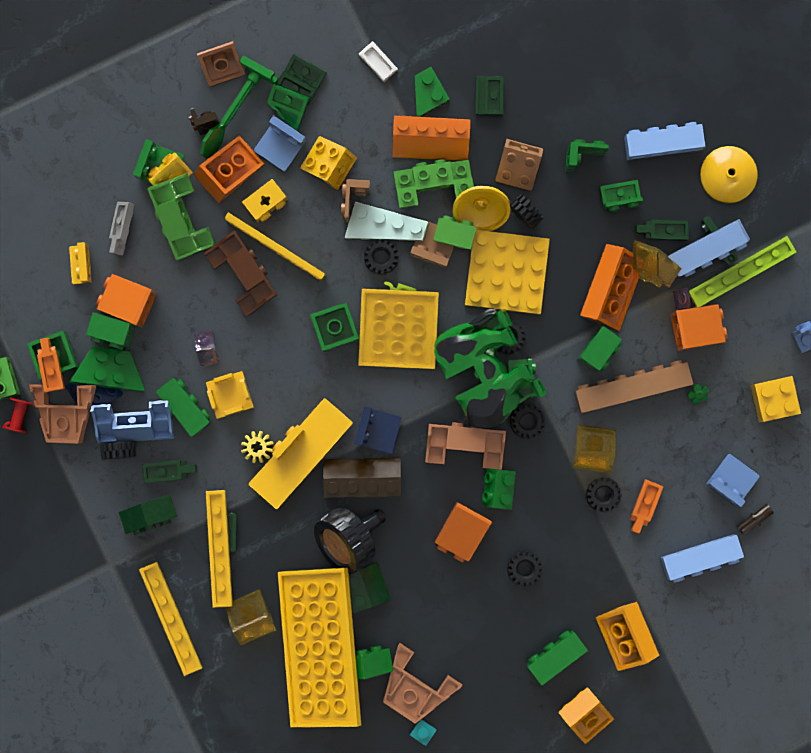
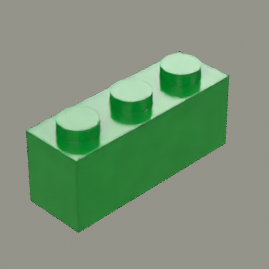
[156,378,211,437]
[527,630,588,686]

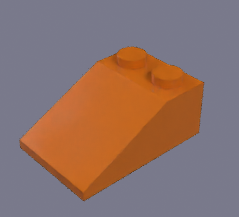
[194,135,265,203]

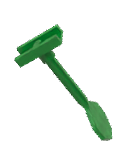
[200,55,279,159]

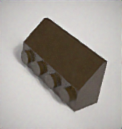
[323,458,401,498]

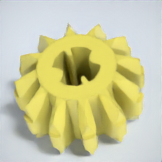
[241,431,274,463]

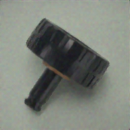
[314,508,386,575]

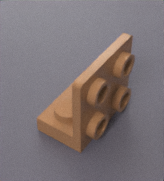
[495,139,543,191]
[341,179,371,223]
[410,220,454,269]

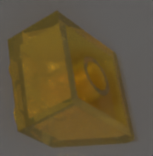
[633,240,681,288]
[573,424,616,473]
[225,589,276,645]

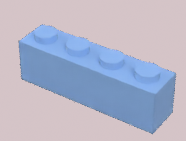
[624,122,705,160]
[668,219,750,277]
[660,534,744,583]

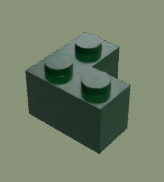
[118,495,177,535]

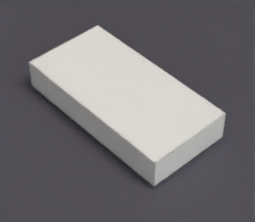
[359,41,398,83]

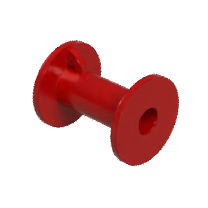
[2,398,34,434]

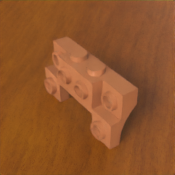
[425,422,506,470]

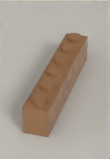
[574,360,693,414]

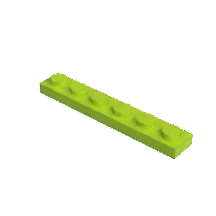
[687,236,796,308]

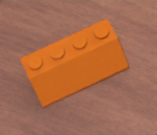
[392,116,471,161]
[580,244,645,331]

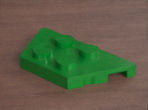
[70,346,144,393]

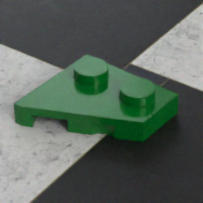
[267,84,310,132]

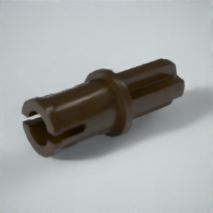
[737,504,774,535]

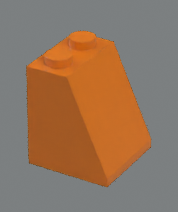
[96,274,157,328]
[670,304,727,351]
[435,502,492,563]

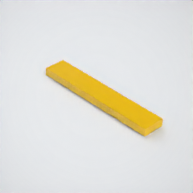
[225,212,326,281]
[206,490,233,608]
[139,561,203,676]

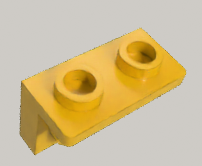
[147,153,193,185]
[69,242,92,284]

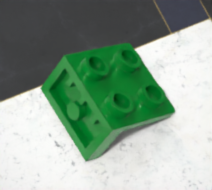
[133,139,184,184]
[565,139,609,172]

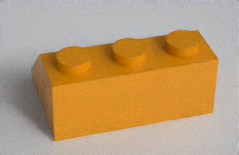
[595,602,660,671]

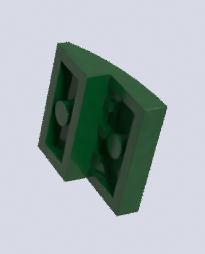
[276,54,327,106]

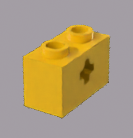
[242,179,288,223]

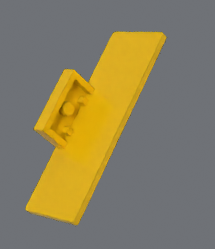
[249,398,353,509]

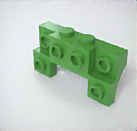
[394,159,474,209]
[148,173,216,260]

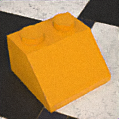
[558,687,614,744]

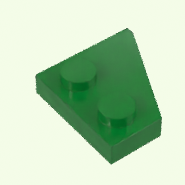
[415,67,450,117]

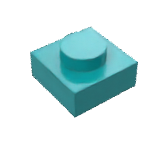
[410,719,437,746]

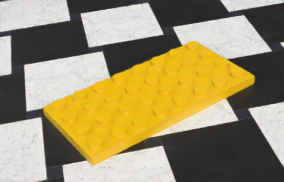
[278,568,361,727]

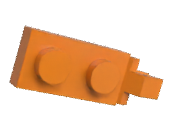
[37,338,65,393]
[630,479,663,533]

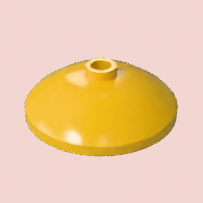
[700,146,758,203]
[453,186,511,231]

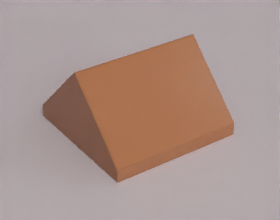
[197,41,245,87]

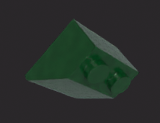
[349,563,390,613]

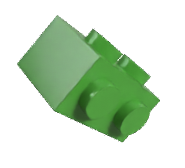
[433,216,476,251]
[0,357,20,400]

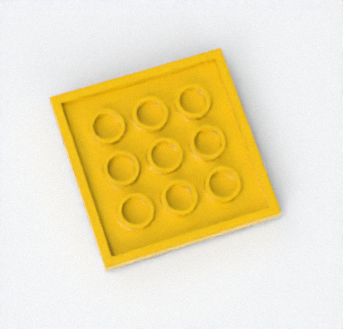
[465,230,550,315]
[358,289,439,369]

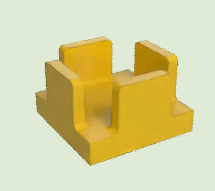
[206,371,254,419]

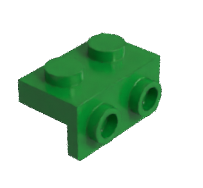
[599,180,643,212]
[482,468,516,510]

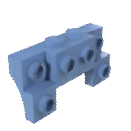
[91,400,175,444]

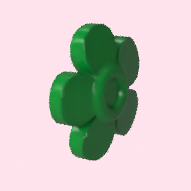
[687,384,709,404]

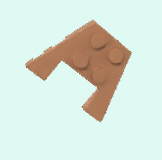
[29,384,96,444]
[383,643,463,724]

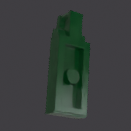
[701,216,738,266]
[635,219,689,241]
[142,460,197,483]

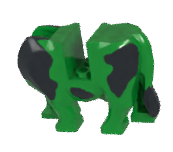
[434,309,547,428]

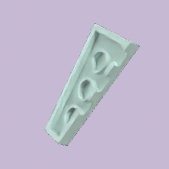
[344,202,429,241]

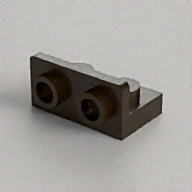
[188,108,220,135]

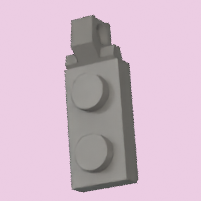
[109,201,135,256]

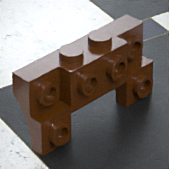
[204,230,277,317]

